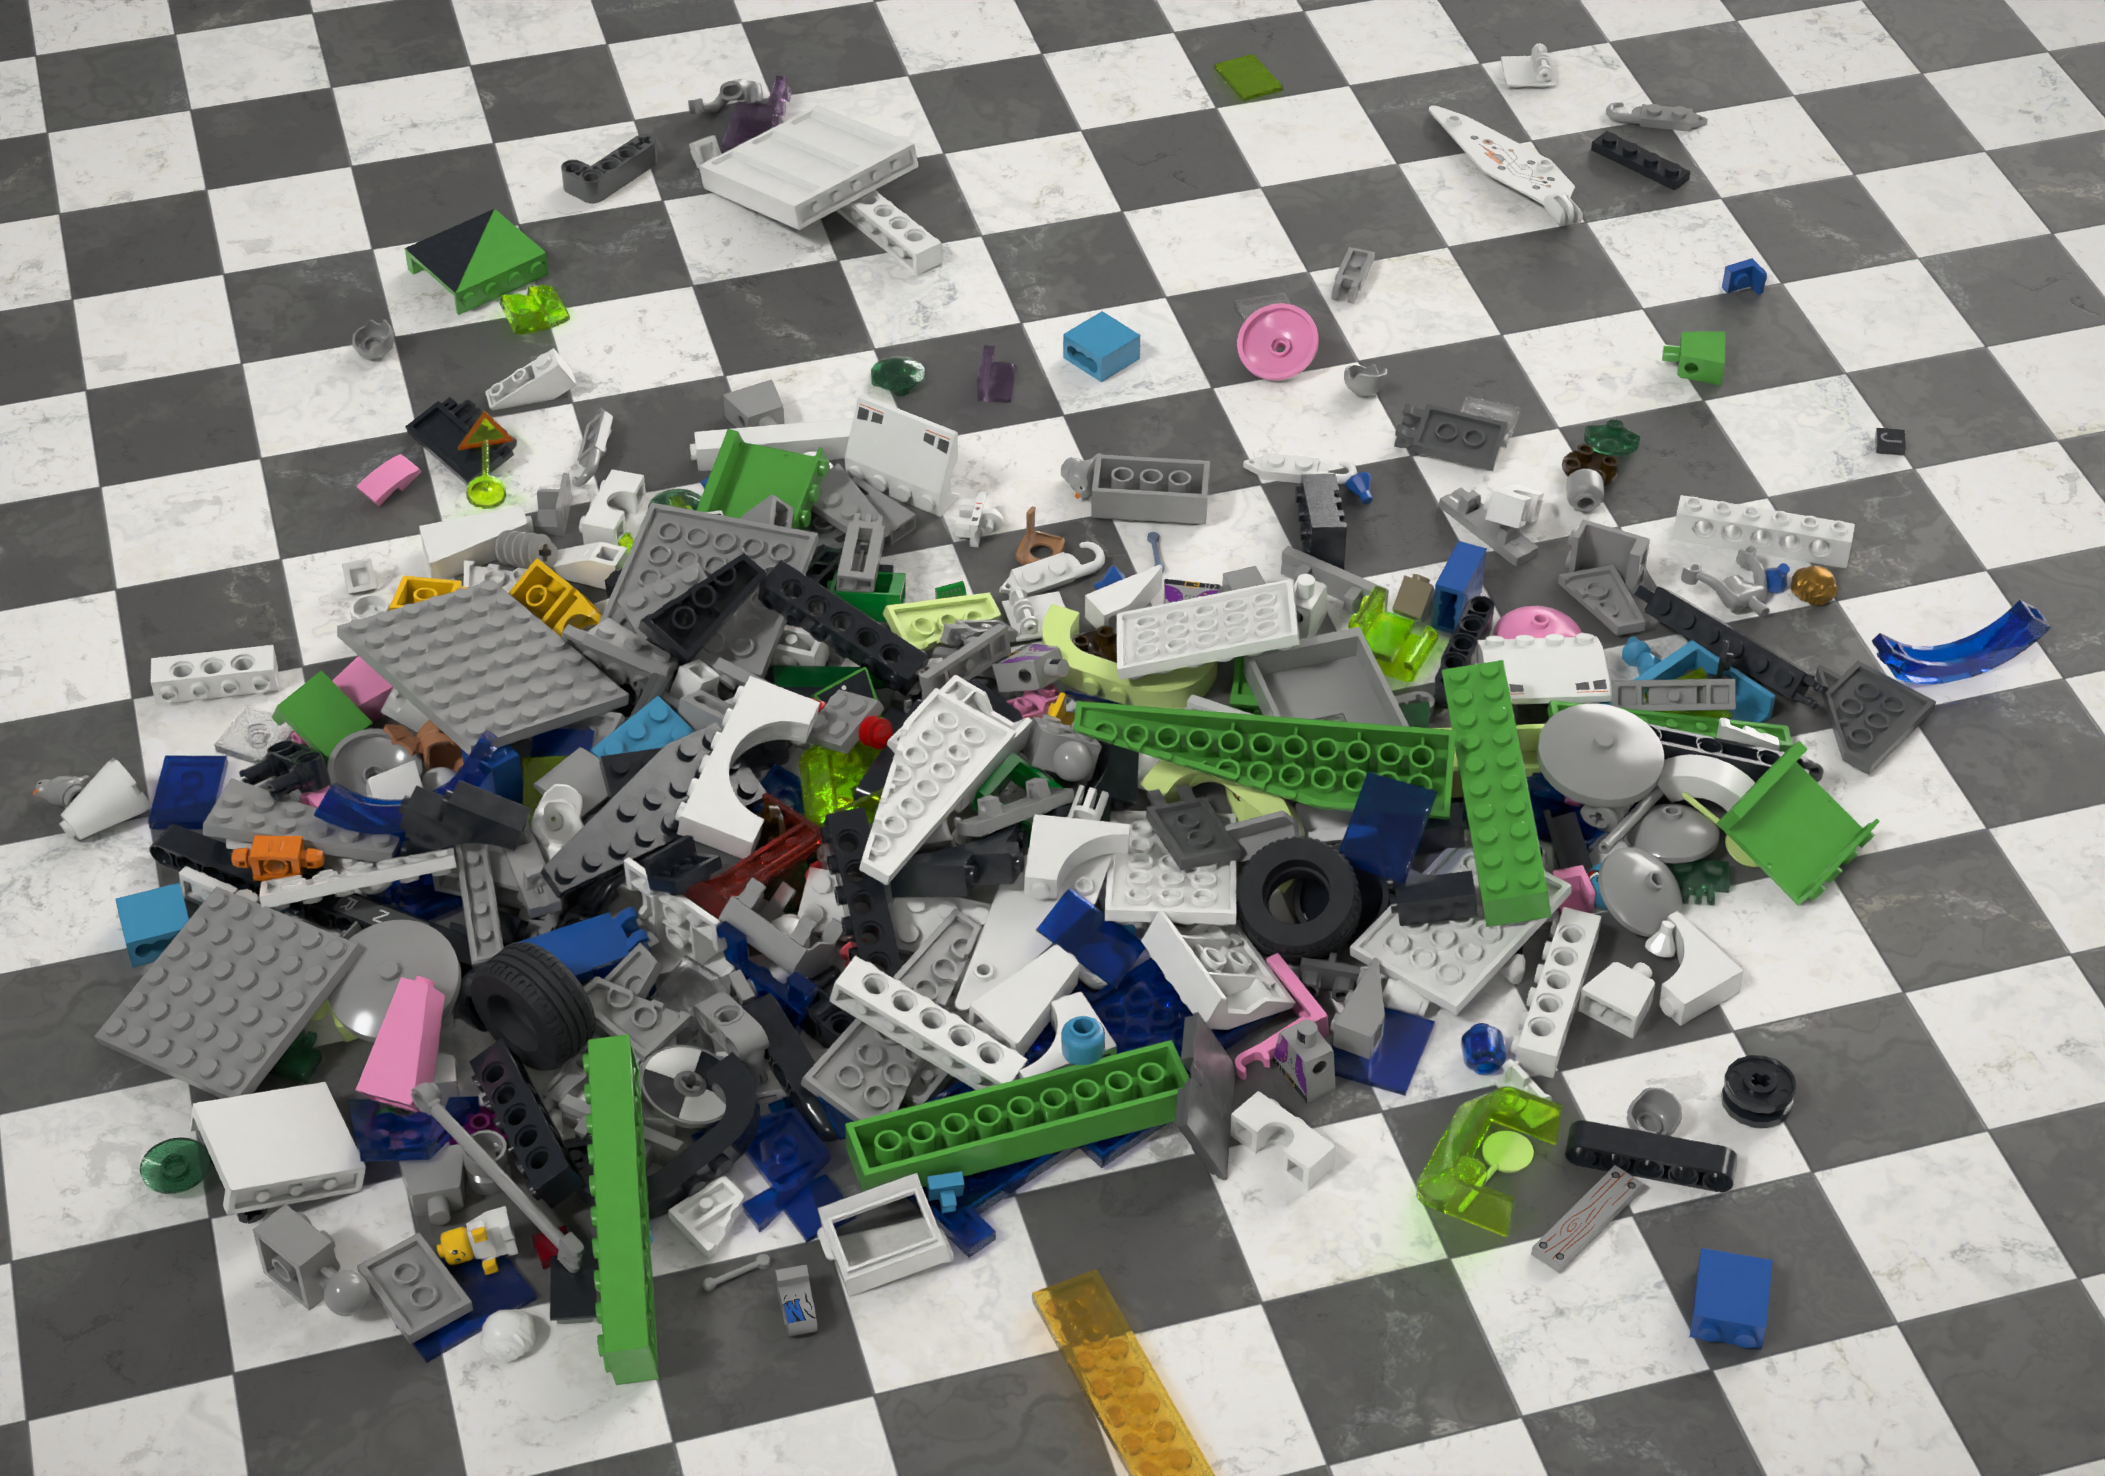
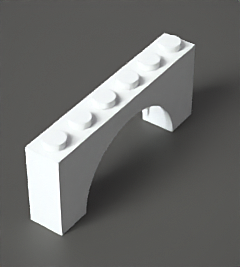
[675,676,820,861]

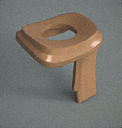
[1015,506,1066,566]

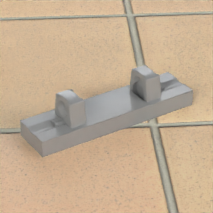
[1439,487,1539,567]
[1281,546,1389,618]
[919,624,1011,700]
[1610,679,1736,711]
[957,778,1075,837]
[502,822,562,919]
[560,1094,685,1170]

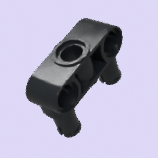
[239,740,331,800]
[784,965,856,1049]

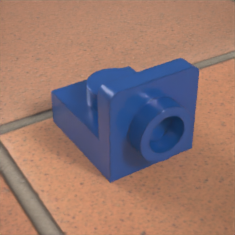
[1722,258,1767,294]

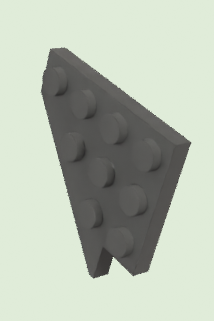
[1816,661,1936,774]

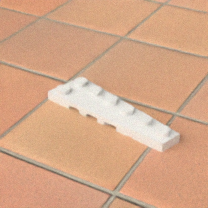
[259,848,457,911]

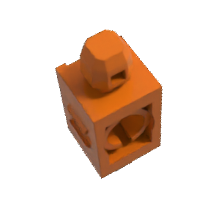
[231,835,325,881]

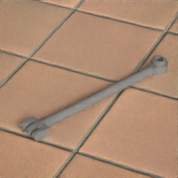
[411,1082,584,1273]

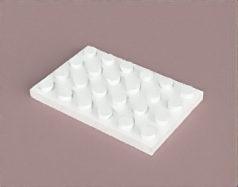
[1117,579,1300,680]
[1105,811,1236,926]
[1350,829,1572,1015]

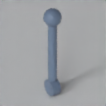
[1147,532,1165,573]

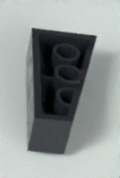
[1295,474,1347,570]
[638,553,767,666]

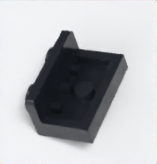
[643,835,723,896]

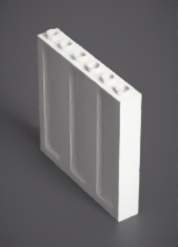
[699,105,919,230]

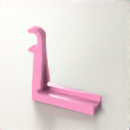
[1235,953,1329,1080]

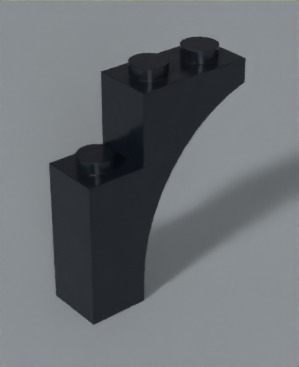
[1043,740,1139,822]

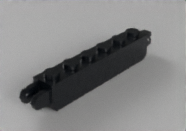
[1634,585,1829,711]

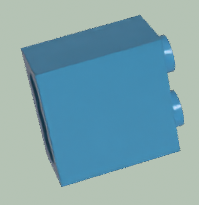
[1063,311,1141,382]
[115,883,189,968]

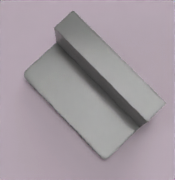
[1225,811,1300,866]

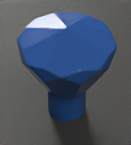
[1345,472,1373,504]
[1765,563,1790,594]
[1093,565,1125,590]

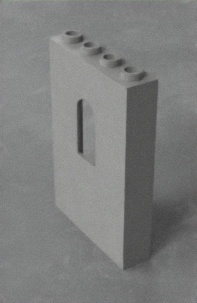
[1243,627,1409,727]

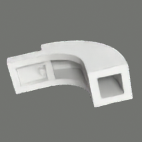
[1657,755,1755,812]

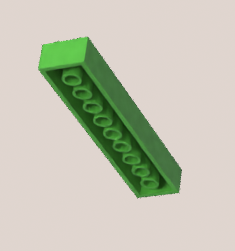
[1442,660,1551,927]
[583,1034,659,1385]
[845,1040,1190,1192]

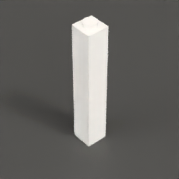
[690,418,853,472]

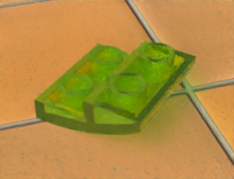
[500,284,570,334]

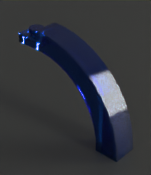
[1871,600,2052,685]
[314,730,497,834]

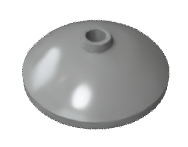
[327,729,422,806]
[1623,804,1719,863]
[1598,847,1682,937]

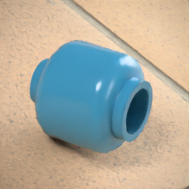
[1061,1016,1105,1065]

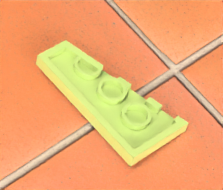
[883,592,1001,651]

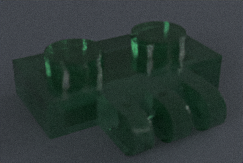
[1664,859,1730,906]
[269,1029,322,1084]

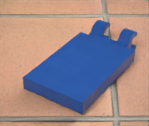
[519,907,651,983]

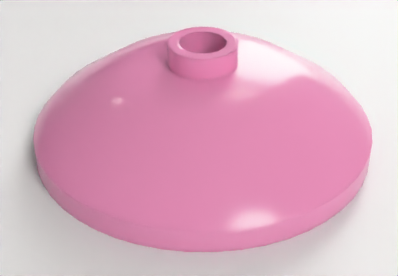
[1237,303,1319,381]
[1493,606,1582,639]

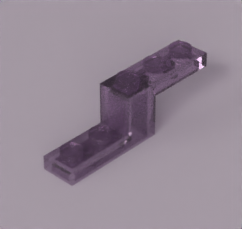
[721,76,791,154]

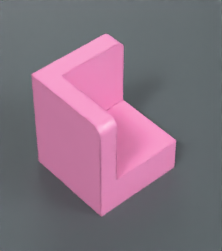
[1552,865,1596,915]

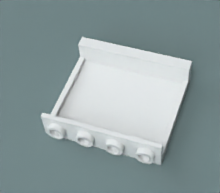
[189,1082,366,1215]

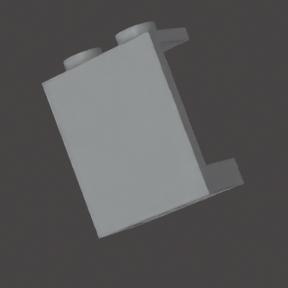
[1565,519,1650,600]

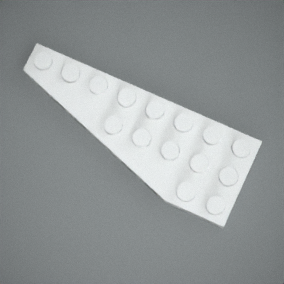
[859,688,1016,885]

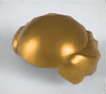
[1791,566,1838,606]

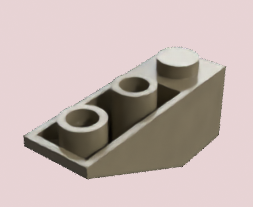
[1392,574,1435,623]

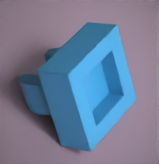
[926,1171,964,1214]

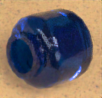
[1461,1023,1507,1075]

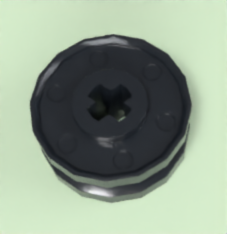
[1721,1055,1796,1128]

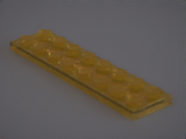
[1032,1269,1215,1476]

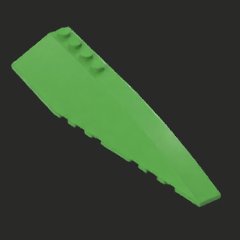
[1073,701,1456,819]

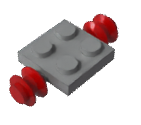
[807,689,893,754]

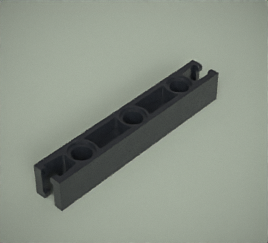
[1647,723,1809,783]

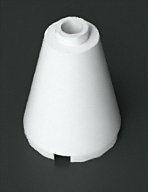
[59,758,152,840]

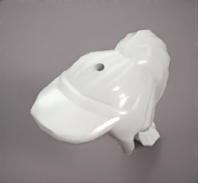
[531,784,584,863]

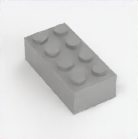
[1091,454,1210,524]

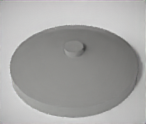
[1536,704,1664,808]
[328,920,461,1043]

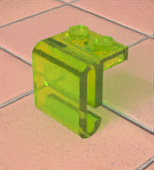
[1348,585,1439,683]

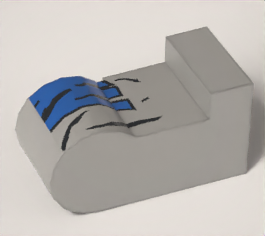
[775,1264,818,1337]

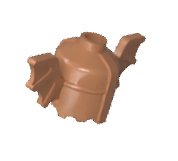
[383,720,464,772]

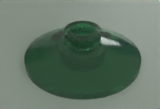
[140,1137,210,1194]

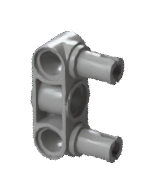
[692,990,769,1088]

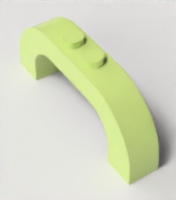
[1042,604,1218,709]
[1139,760,1305,893]

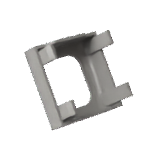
[719,878,843,978]

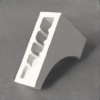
[1024,814,1130,899]
[1658,911,1744,1026]
[1019,991,1117,1079]

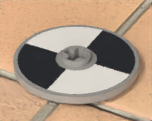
[640,1045,726,1129]

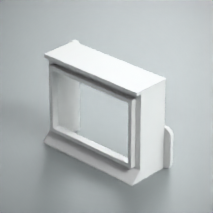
[817,1173,953,1297]

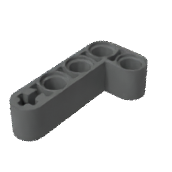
[561,134,658,204]

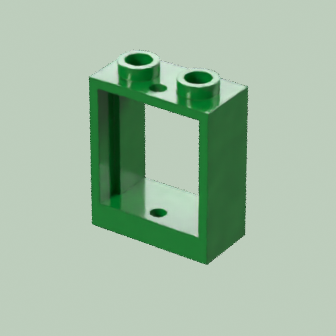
[827,570,906,622]
[971,752,1069,848]

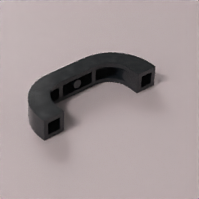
[576,1052,761,1220]

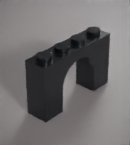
[1378,802,1478,926]

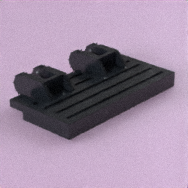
[405,397,517,489]

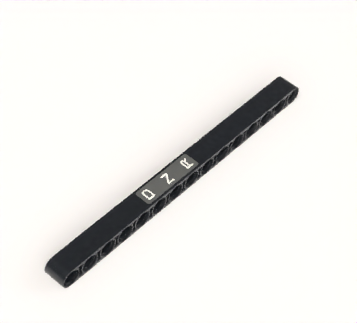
[149,824,473,977]

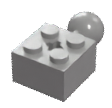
[1022,715,1102,781]
[253,1204,370,1316]

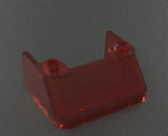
[682,792,822,919]

